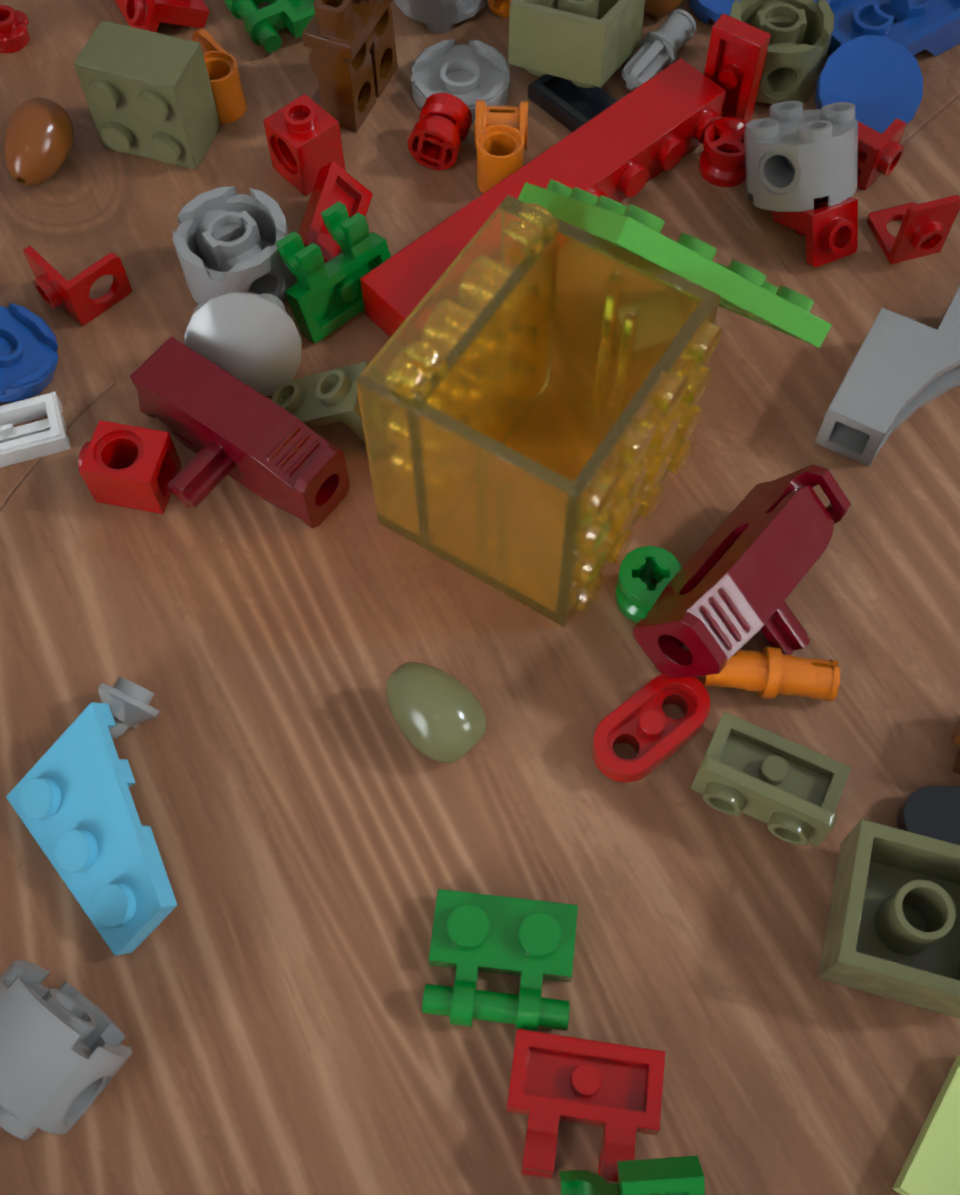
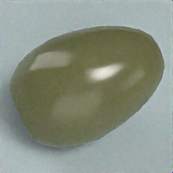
[386,662,487,764]

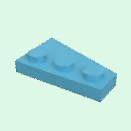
[6,702,177,956]

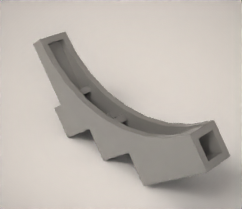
[814,286,960,466]

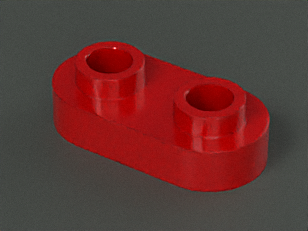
[592,674,710,783]

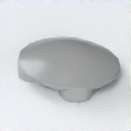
[184,292,302,397]

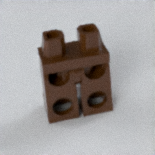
[302,0,398,133]

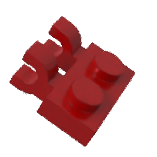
[506,1029,666,1183]

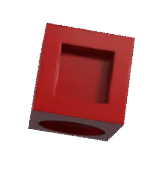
[263,93,346,196]
[78,420,182,515]

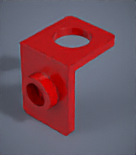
[866,195,960,265]
[22,245,132,327]

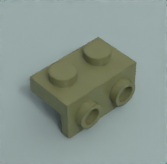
[690,711,852,847]

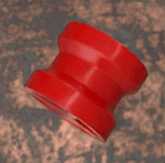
[699,117,748,187]

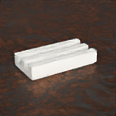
[0,392,71,468]

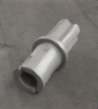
[621,9,697,91]

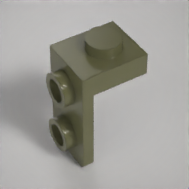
[271,361,408,454]

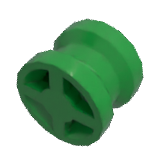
[615,545,682,623]

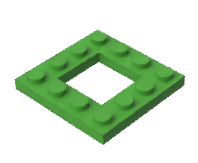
[515,179,832,348]

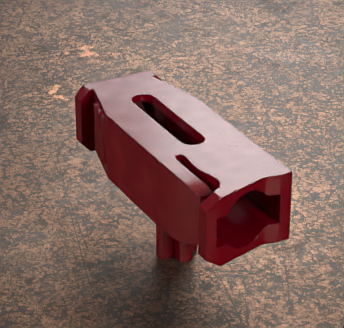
[130,337,350,528]
[633,464,851,679]

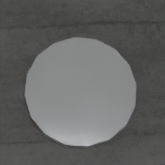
[410,39,510,122]

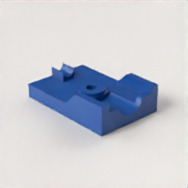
[814,0,960,56]

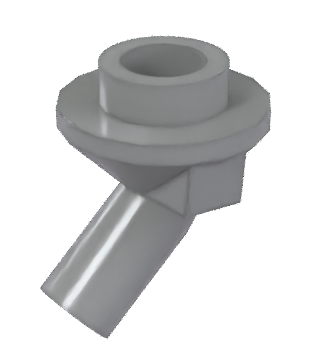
[66,676,160,740]

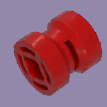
[407,92,472,171]

